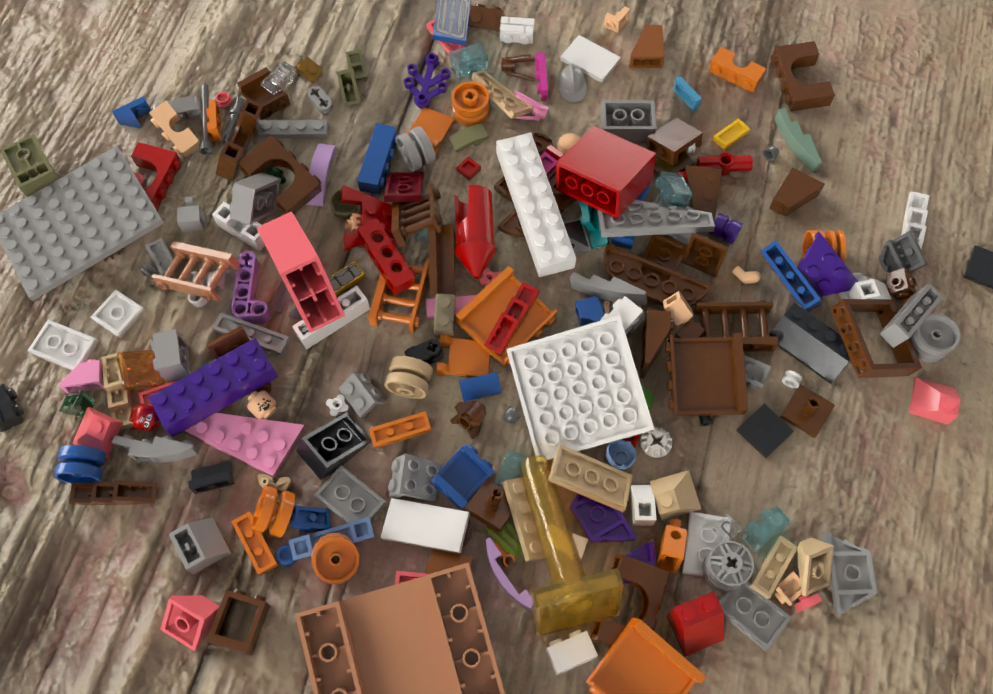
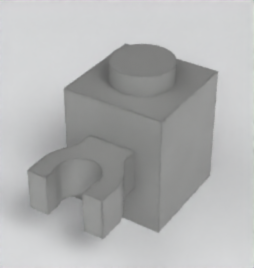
[177,196,207,232]

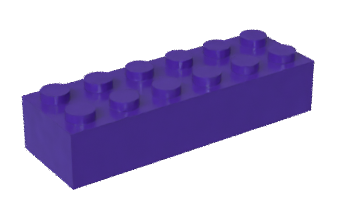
[148,338,278,437]

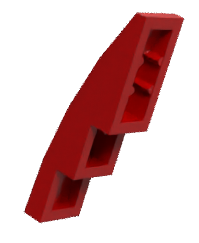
[484,282,540,355]

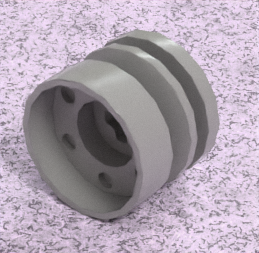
[702,541,754,592]

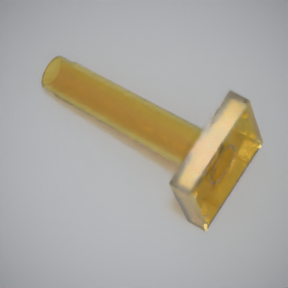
[520,455,624,637]

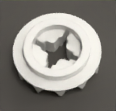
[640,427,672,458]

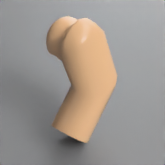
[732,266,761,284]

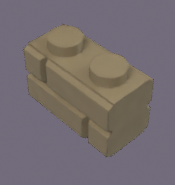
[433,294,456,338]

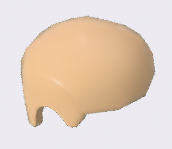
[557,133,580,154]

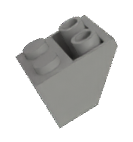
[169,517,231,575]

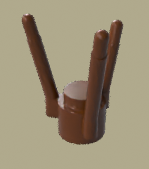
[502,54,535,81]

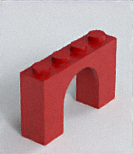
[131,142,182,211]

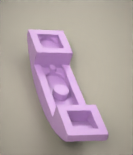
[306,144,336,206]
[486,537,538,613]

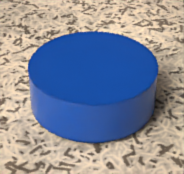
[276,544,297,567]

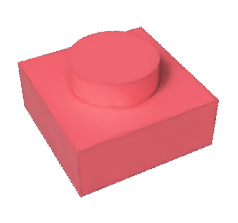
[794,593,822,613]

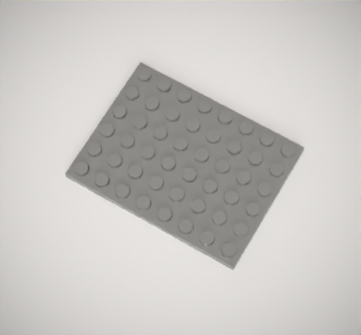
[0,146,164,301]

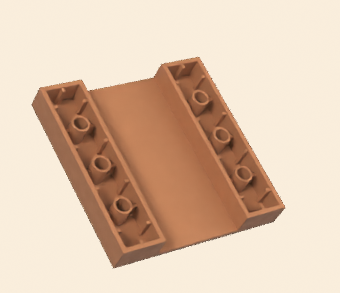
[295,562,506,694]

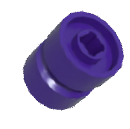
[709,213,743,245]

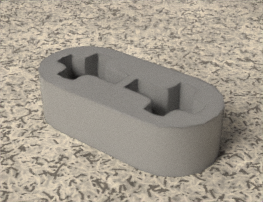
[307,86,333,115]

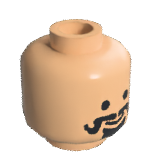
[247,390,277,419]

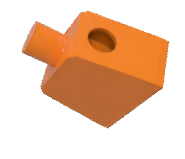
[656,519,687,573]

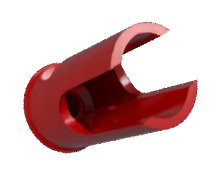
[454,185,496,279]

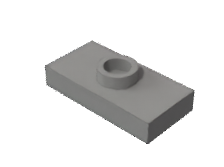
[145,237,179,276]

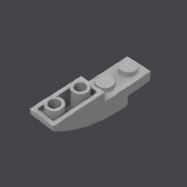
[112,435,199,463]

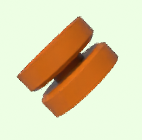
[451,81,490,127]
[251,485,295,538]
[311,533,359,584]

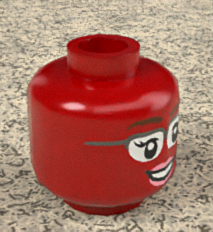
[129,404,161,432]

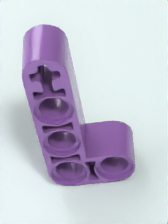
[231,251,271,324]

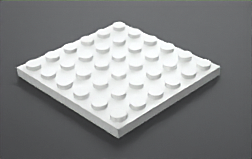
[506,315,655,463]

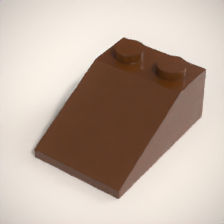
[682,233,729,277]
[640,310,674,378]

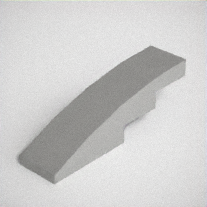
[570,272,647,305]

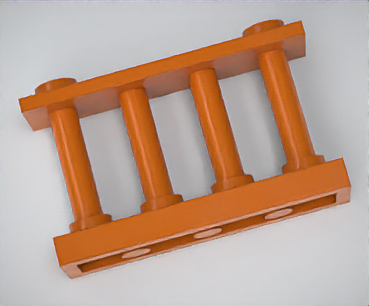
[368,254,429,334]

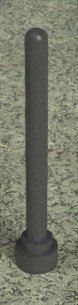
[199,84,214,156]

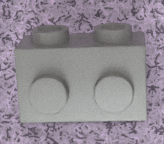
[744,355,771,390]
[338,373,385,418]

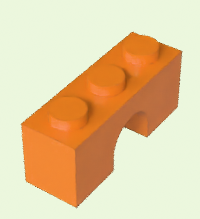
[708,47,766,93]

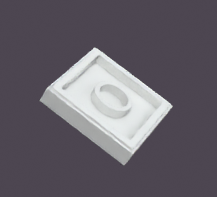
[90,290,146,339]

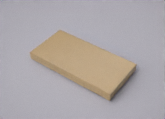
[548,444,633,512]

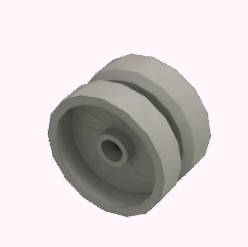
[396,126,436,172]
[910,313,960,363]

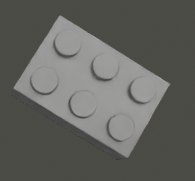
[600,100,656,142]
[229,172,281,225]

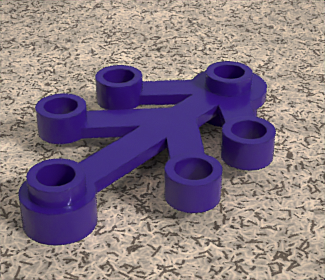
[404,53,451,109]

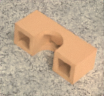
[149,100,200,158]

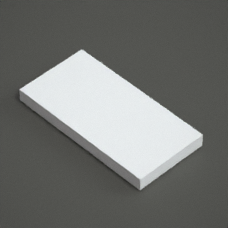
[380,498,470,554]

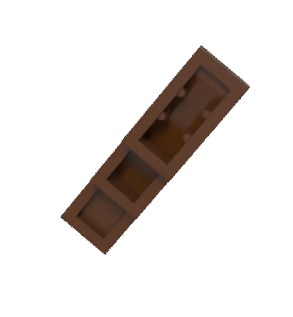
[69,480,157,505]

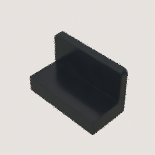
[188,461,235,494]

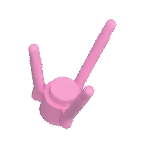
[514,90,549,122]

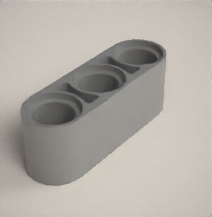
[151,96,202,124]

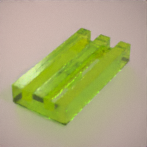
[484,522,522,558]

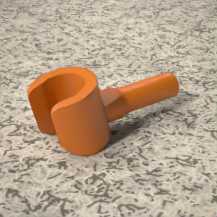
[494,541,515,568]

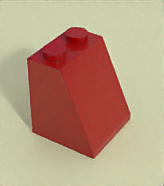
[666,591,724,657]

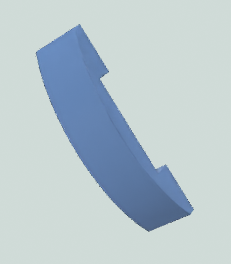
[289,517,375,561]

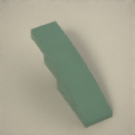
[774,108,822,173]

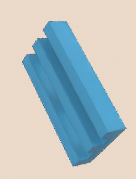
[673,76,702,112]

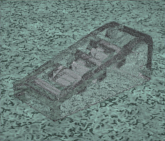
[261,61,297,94]

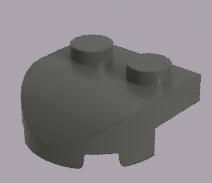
[879,231,928,273]

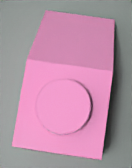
[59,359,104,394]

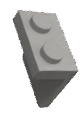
[388,454,441,502]

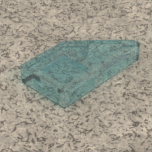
[494,450,526,486]

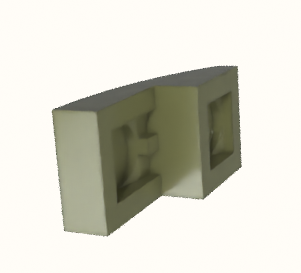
[345,49,368,80]
[449,123,490,153]

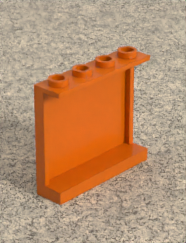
[455,266,558,367]
[586,617,706,694]

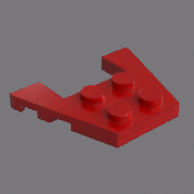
[341,185,396,251]

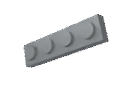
[257,120,329,138]
[212,313,290,356]

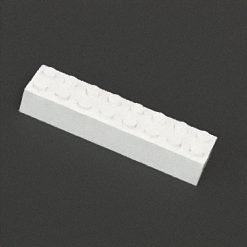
[496,132,576,278]

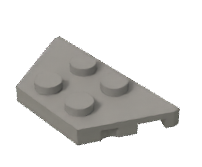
[823,532,878,616]

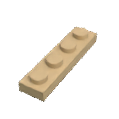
[503,477,547,562]

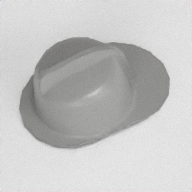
[558,63,587,103]

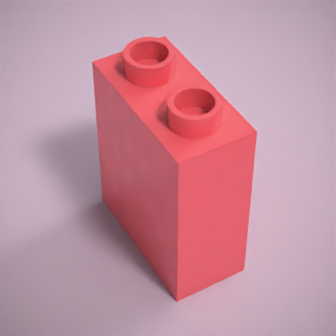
[257,211,345,333]

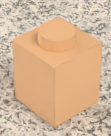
[663,291,693,326]

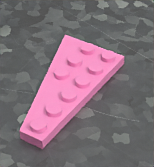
[183,413,306,478]

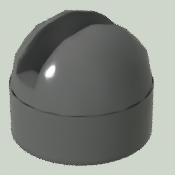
[763,145,779,161]
[504,406,521,423]

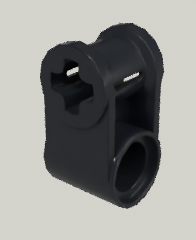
[404,339,443,365]

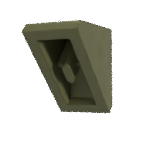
[336,68,361,106]

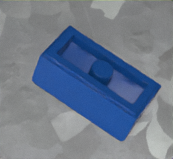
[459,372,501,402]

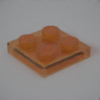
[116,350,165,390]

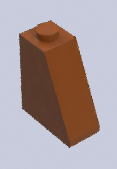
[629,25,665,68]

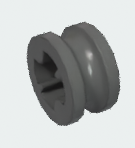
[139,262,158,280]

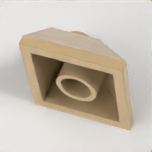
[650,470,701,520]
[797,537,834,596]

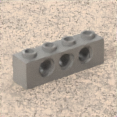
[879,283,943,348]

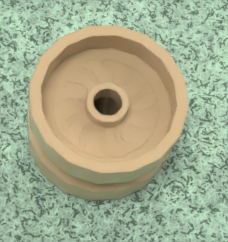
[384,356,433,399]

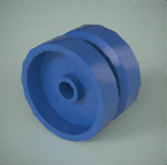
[54,445,106,484]

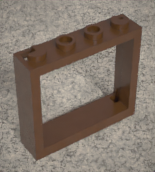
[830,299,922,378]

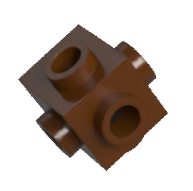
[886,268,917,300]

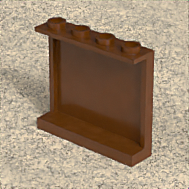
[665,333,748,416]

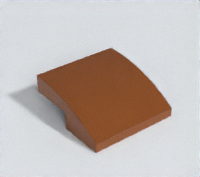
[425,549,474,574]

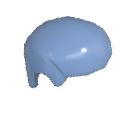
[606,440,637,470]

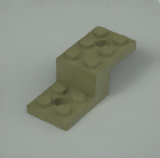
[0,134,60,197]

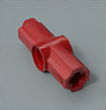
[697,152,753,175]

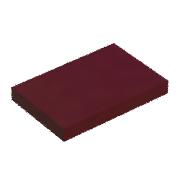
[384,172,424,202]

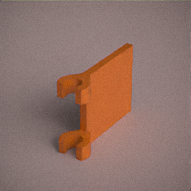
[406,107,455,155]
[436,334,490,377]

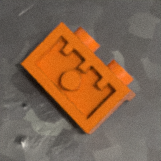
[206,100,222,142]

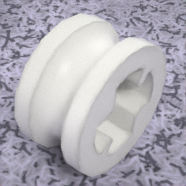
[782,370,802,388]

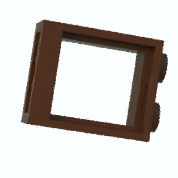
[206,588,270,656]

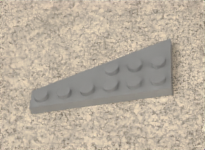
[597,200,715,238]

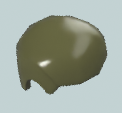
[330,189,357,218]

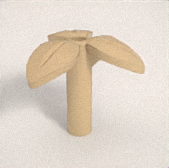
[257,474,291,496]

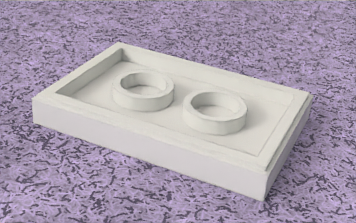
[560,35,621,83]
[28,319,99,371]
[682,512,731,577]

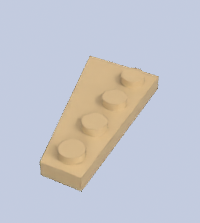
[471,70,533,119]

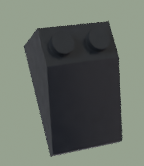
[296,412,372,480]

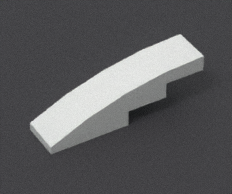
[902,191,930,249]

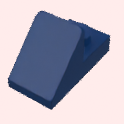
[112,96,151,128]
[291,505,331,533]

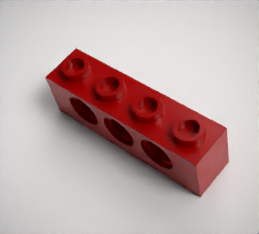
[357,218,416,295]

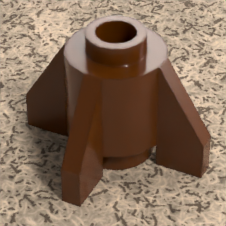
[450,401,487,439]

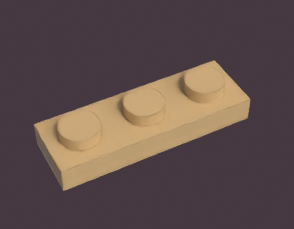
[749,535,798,599]

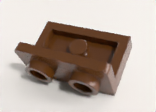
[468,4,505,32]

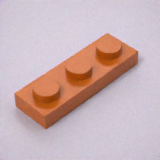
[369,411,432,449]
[231,511,278,576]

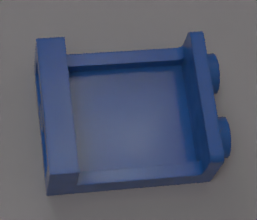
[430,444,495,509]

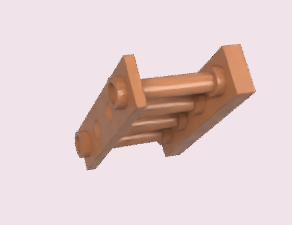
[151,241,240,301]

